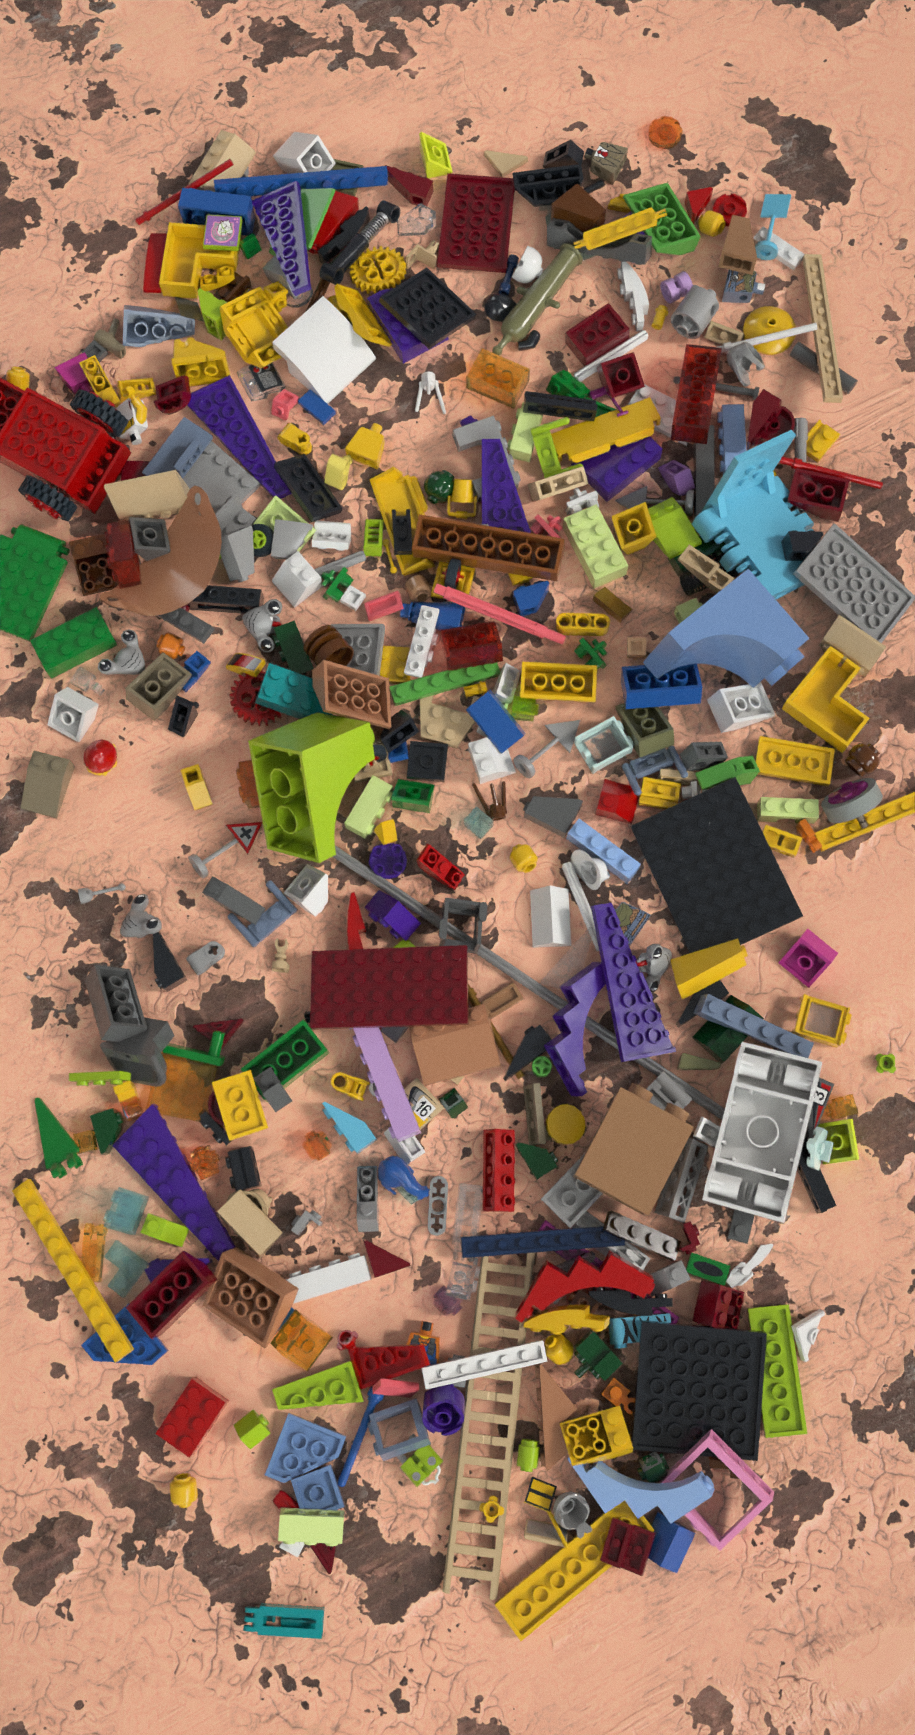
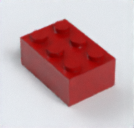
[155,1377,229,1458]

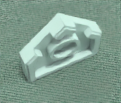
[807,1127,834,1171]

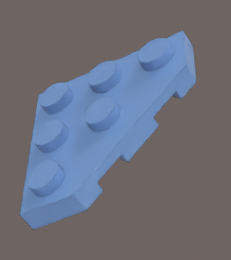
[265,1413,346,1483]

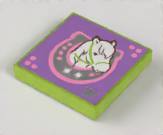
[203,215,242,251]

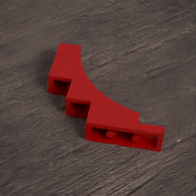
[515,1251,655,1323]

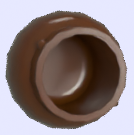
[844,743,880,778]

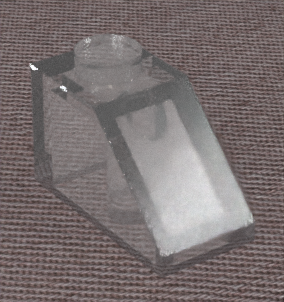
[397,203,436,236]

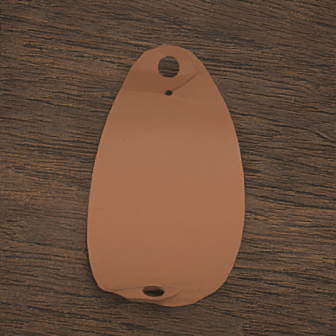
[99,485,222,616]

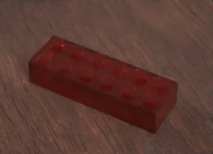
[671,344,722,444]

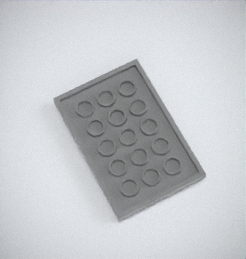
[793,523,915,643]

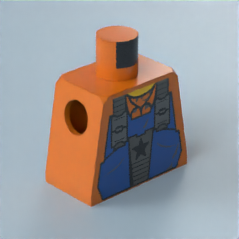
[406,1321,440,1369]

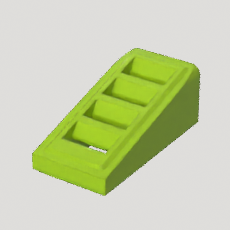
[363,519,384,557]

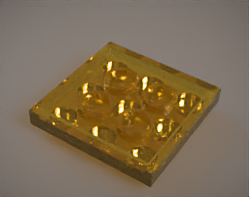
[145,1053,217,1122]

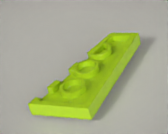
[272,1361,364,1410]

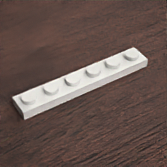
[421,1340,548,1389]

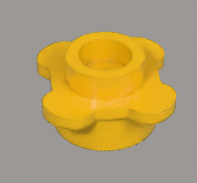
[479,1496,504,1523]

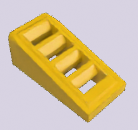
[117,378,156,403]

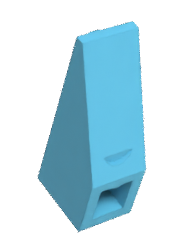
[322,1102,377,1154]

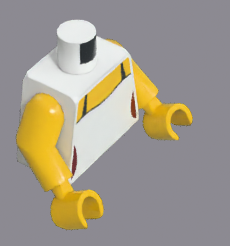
[116,386,148,445]

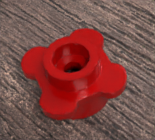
[336,1330,358,1351]

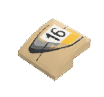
[404,1078,444,1130]

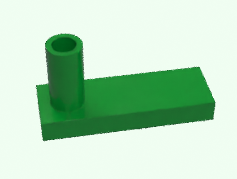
[163,1031,225,1066]

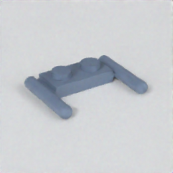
[622,746,688,796]
[228,880,297,948]

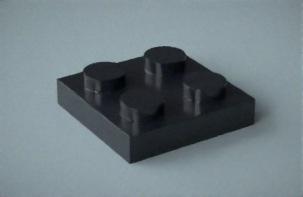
[407,741,448,782]

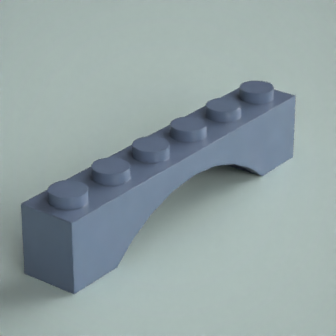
[693,994,814,1058]

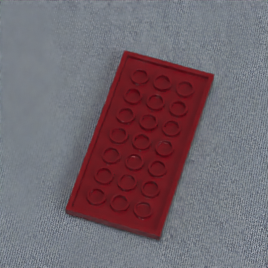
[310,945,469,1030]

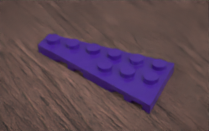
[482,439,531,533]

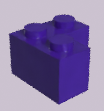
[364,890,421,941]

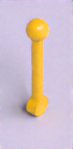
[383,539,397,574]

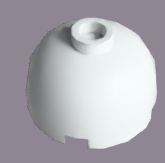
[512,246,543,283]

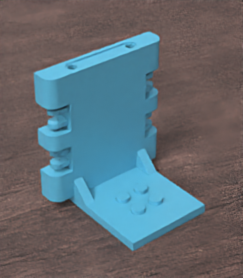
[692,430,820,600]

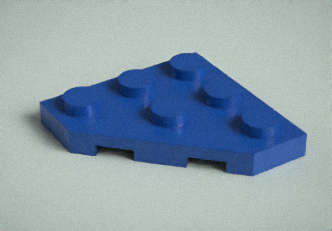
[81,1303,169,1365]

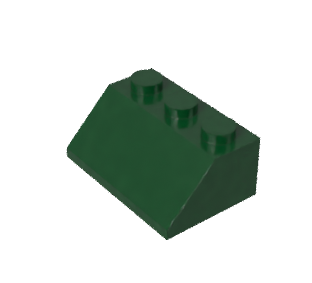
[692,995,764,1064]

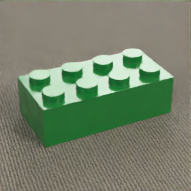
[30,607,117,679]
[241,1019,330,1103]

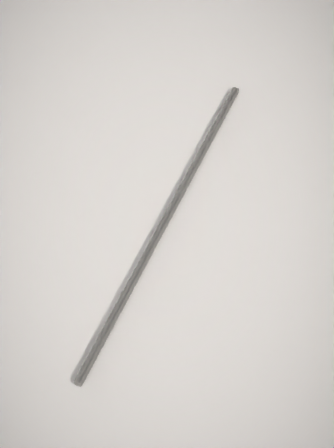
[333,846,725,1120]

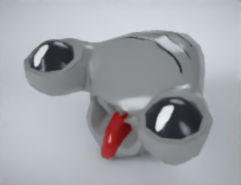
[242,599,282,652]
[98,629,145,675]
[120,894,162,939]
[636,944,672,993]

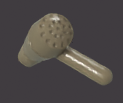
[94,318,126,359]

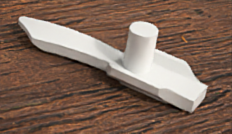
[726,1244,773,1288]

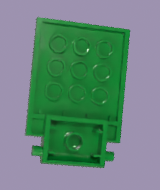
[0,524,70,642]

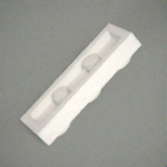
[753,226,804,271]

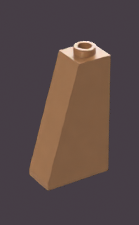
[718,215,757,275]

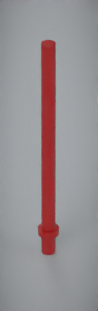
[135,159,234,225]

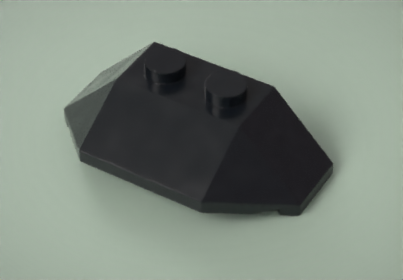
[512,164,584,207]

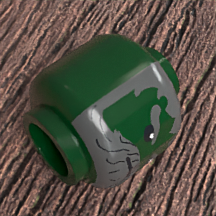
[637,1451,670,1483]

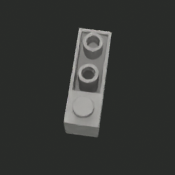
[357,1166,379,1232]

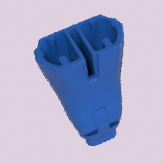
[400,602,465,637]

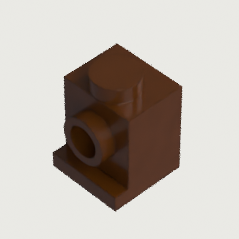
[567,1289,600,1314]

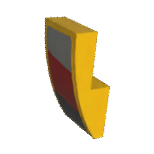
[225,653,266,677]

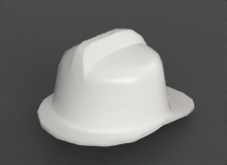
[571,849,610,890]

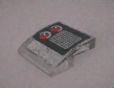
[237,363,286,402]

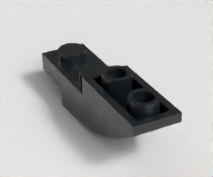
[318,206,370,265]
[588,1287,673,1316]

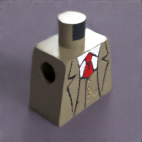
[584,142,628,185]

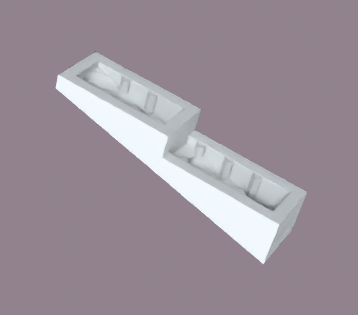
[476,663,521,737]

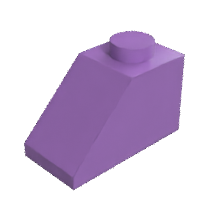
[658,460,695,496]

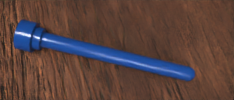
[338,1386,384,1487]

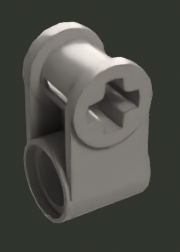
[186,941,225,975]

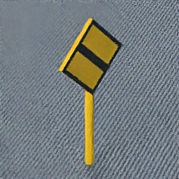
[524,1477,569,1549]

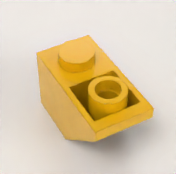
[180,764,213,810]

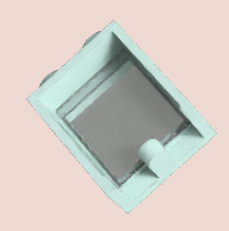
[574,716,634,774]

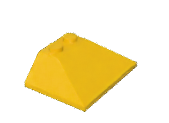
[220,286,288,368]

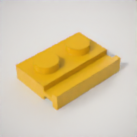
[806,419,840,463]
[639,777,681,810]

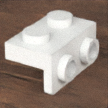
[312,521,351,551]

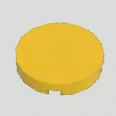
[545,1104,586,1145]

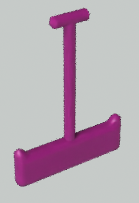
[588,387,628,417]

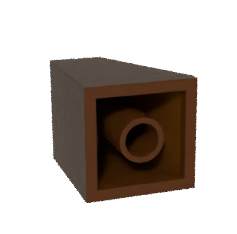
[551,184,606,232]

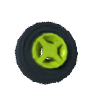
[252,524,274,557]

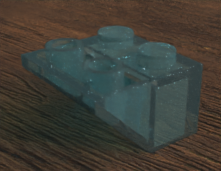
[103,1187,150,1235]

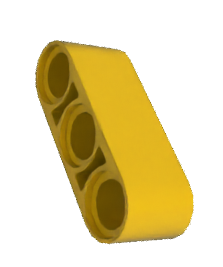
[555,613,610,636]

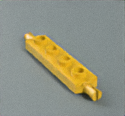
[573,207,667,251]

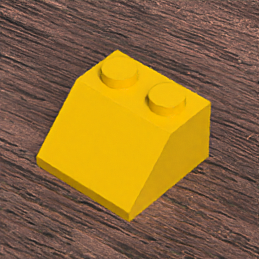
[611,502,657,555]

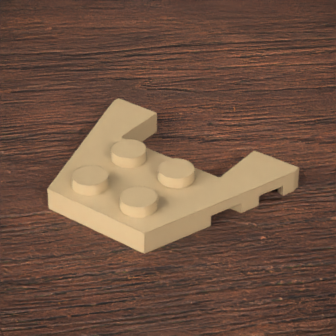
[420,695,480,749]

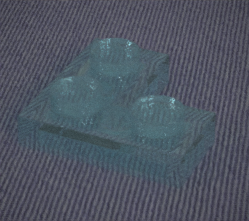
[104,1240,148,1298]

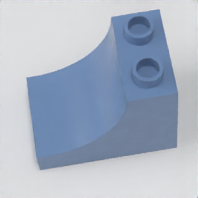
[643,569,809,688]

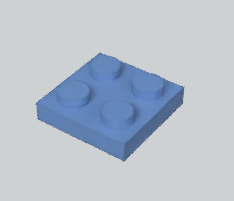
[291,1464,345,1510]

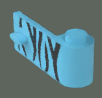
[608,1313,671,1348]

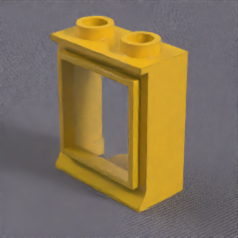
[791,994,852,1048]

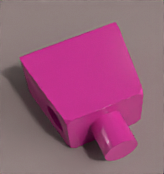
[55,352,94,395]

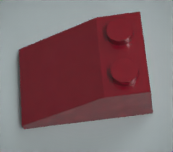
[787,468,850,522]

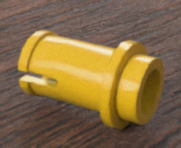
[651,305,669,330]
[463,681,488,698]

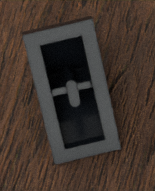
[168,697,198,737]

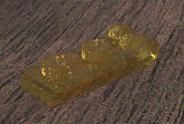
[81,1223,108,1282]

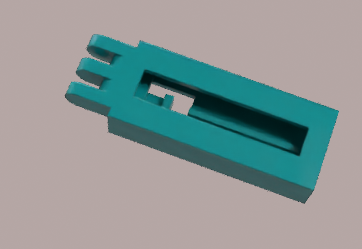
[243,1603,325,1639]

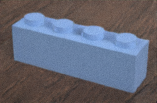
[717,404,746,475]
[566,819,641,884]

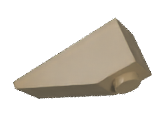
[527,466,588,502]

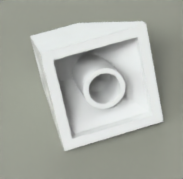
[284,864,328,917]

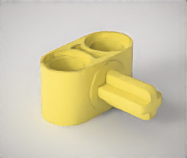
[325,454,353,490]

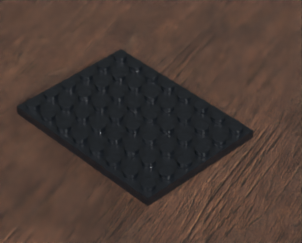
[630,777,803,953]

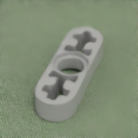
[428,1176,448,1236]

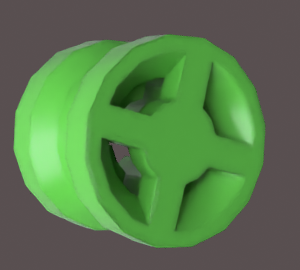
[532,1056,552,1078]

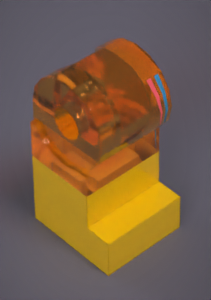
[113,1081,144,1122]

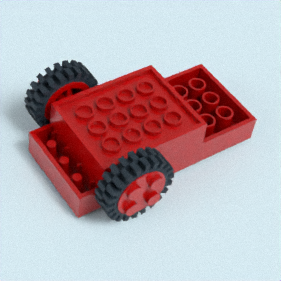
[0,378,131,522]

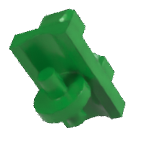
[321,567,354,602]
[574,638,607,669]

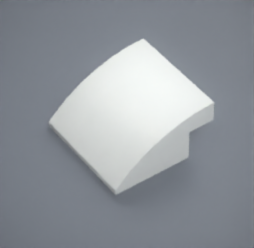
[272,296,376,404]

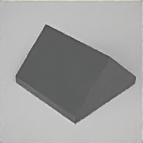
[129,517,171,561]

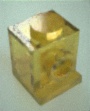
[825,1094,858,1121]

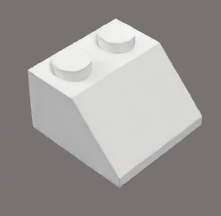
[272,551,323,608]
[47,687,99,742]
[468,737,516,784]

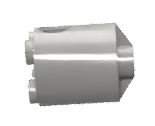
[671,285,719,339]

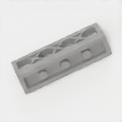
[654,1138,708,1223]

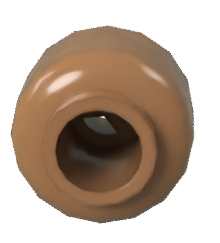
[405,575,431,602]

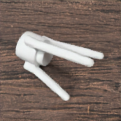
[415,372,446,414]

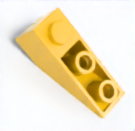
[79,355,121,408]

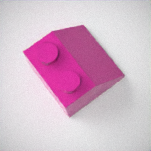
[779,928,838,988]

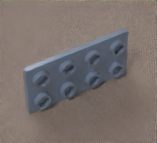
[142,417,213,479]

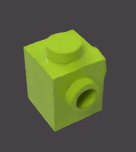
[233,1409,271,1450]

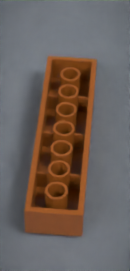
[412,514,565,582]

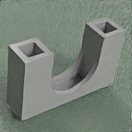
[452,416,521,502]

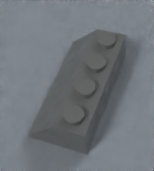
[85,965,147,1042]

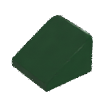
[438,1088,468,1119]

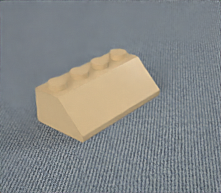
[188,130,256,192]

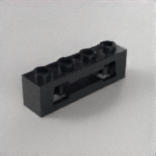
[187,585,264,614]

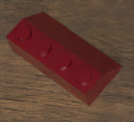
[126,1251,218,1339]

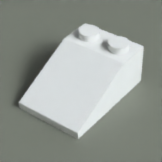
[707,682,775,733]

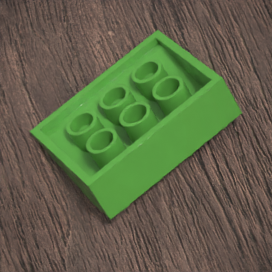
[623,182,701,255]
[269,188,336,256]

